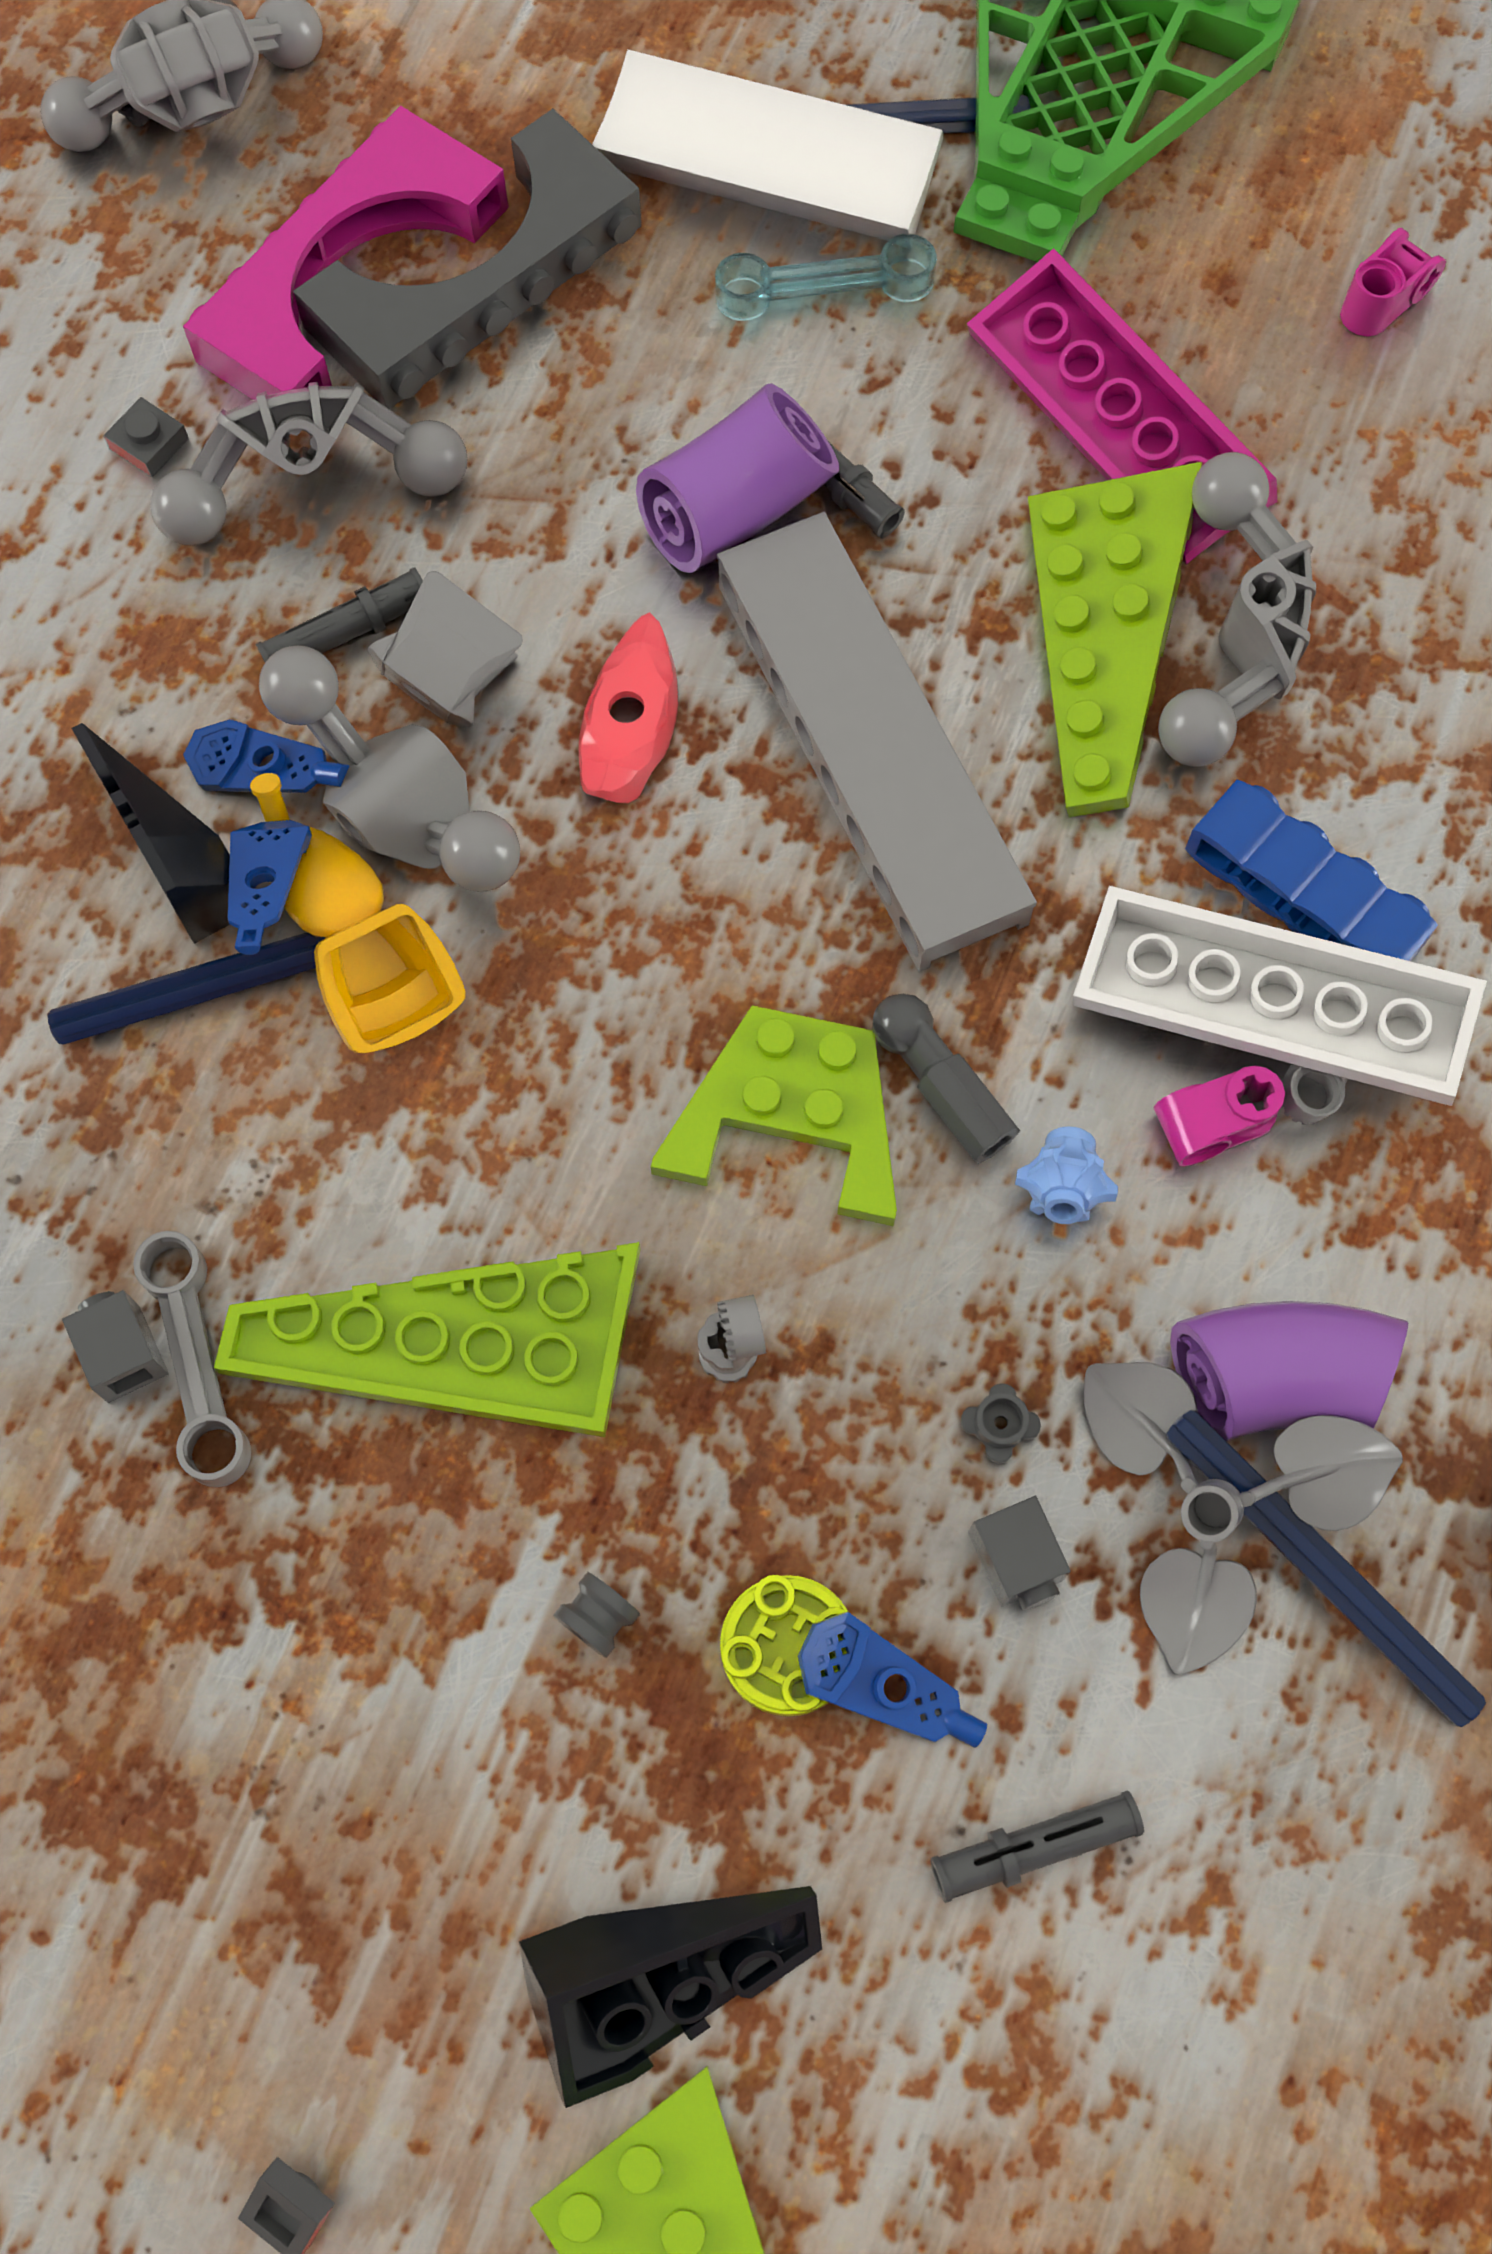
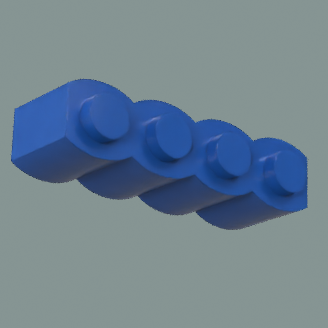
[1185,780,1438,961]

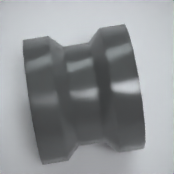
[553,1572,640,1658]

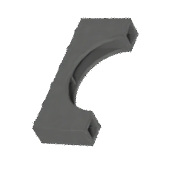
[293,109,642,409]

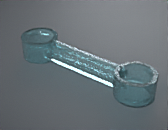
[715,234,937,321]

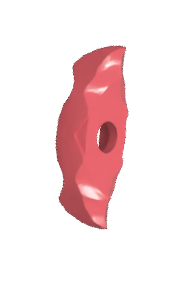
[579,612,678,803]

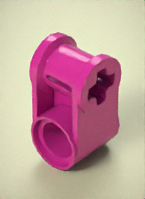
[1340,228,1446,337]
[1153,1066,1285,1167]

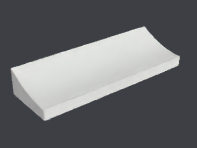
[592,49,943,247]
[1073,886,1487,1106]

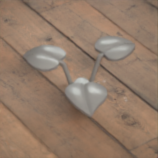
[1084,1362,1403,1674]

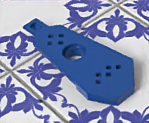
[183,719,350,793]
[228,820,312,955]
[798,1612,987,1748]

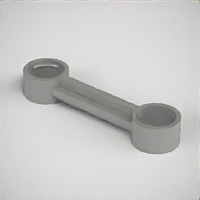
[134,1231,251,1487]

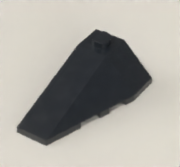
[71,723,230,944]
[519,1886,822,2108]

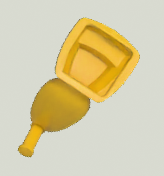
[250,773,466,1053]

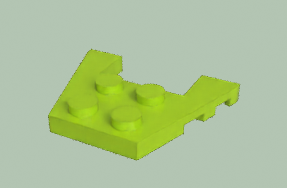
[651,1005,897,1226]

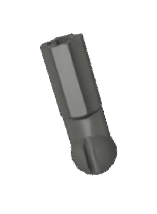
[872,993,1020,1164]

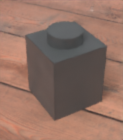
[62,1290,169,1403]
[968,1495,1071,1611]

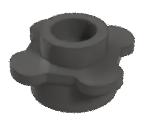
[961,1384,1041,1463]

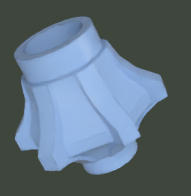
[1015,1126,1118,1224]

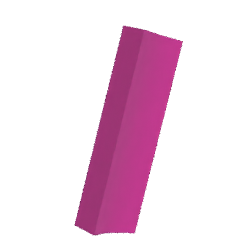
[967,248,1278,565]

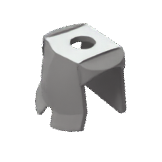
[368,571,523,727]

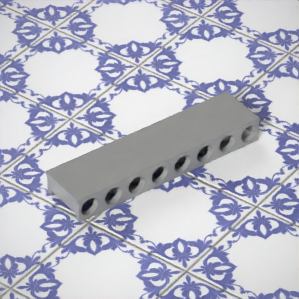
[717,511,1037,972]

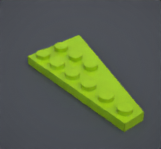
[1028,462,1203,818]
[214,1242,641,1437]
[530,2065,765,2254]

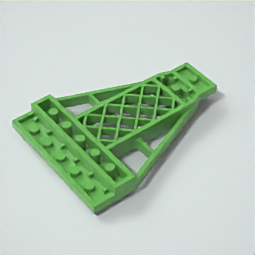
[953,0,1302,262]

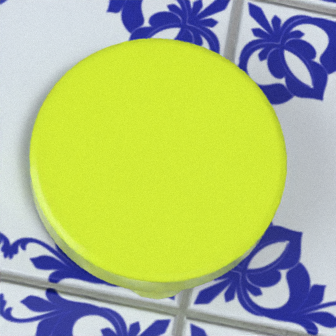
[720,1575,848,1716]

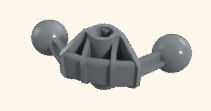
[40,0,323,152]
[150,382,467,546]
[1158,452,1316,767]
[259,645,520,892]

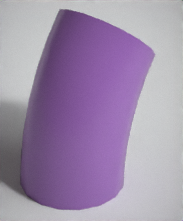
[636,383,839,573]
[1170,1301,1409,1441]

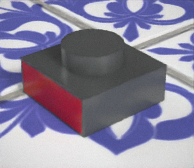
[103,397,189,477]
[238,2157,335,2254]

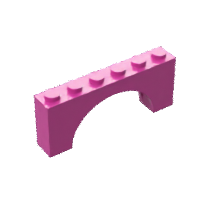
[183,105,509,400]

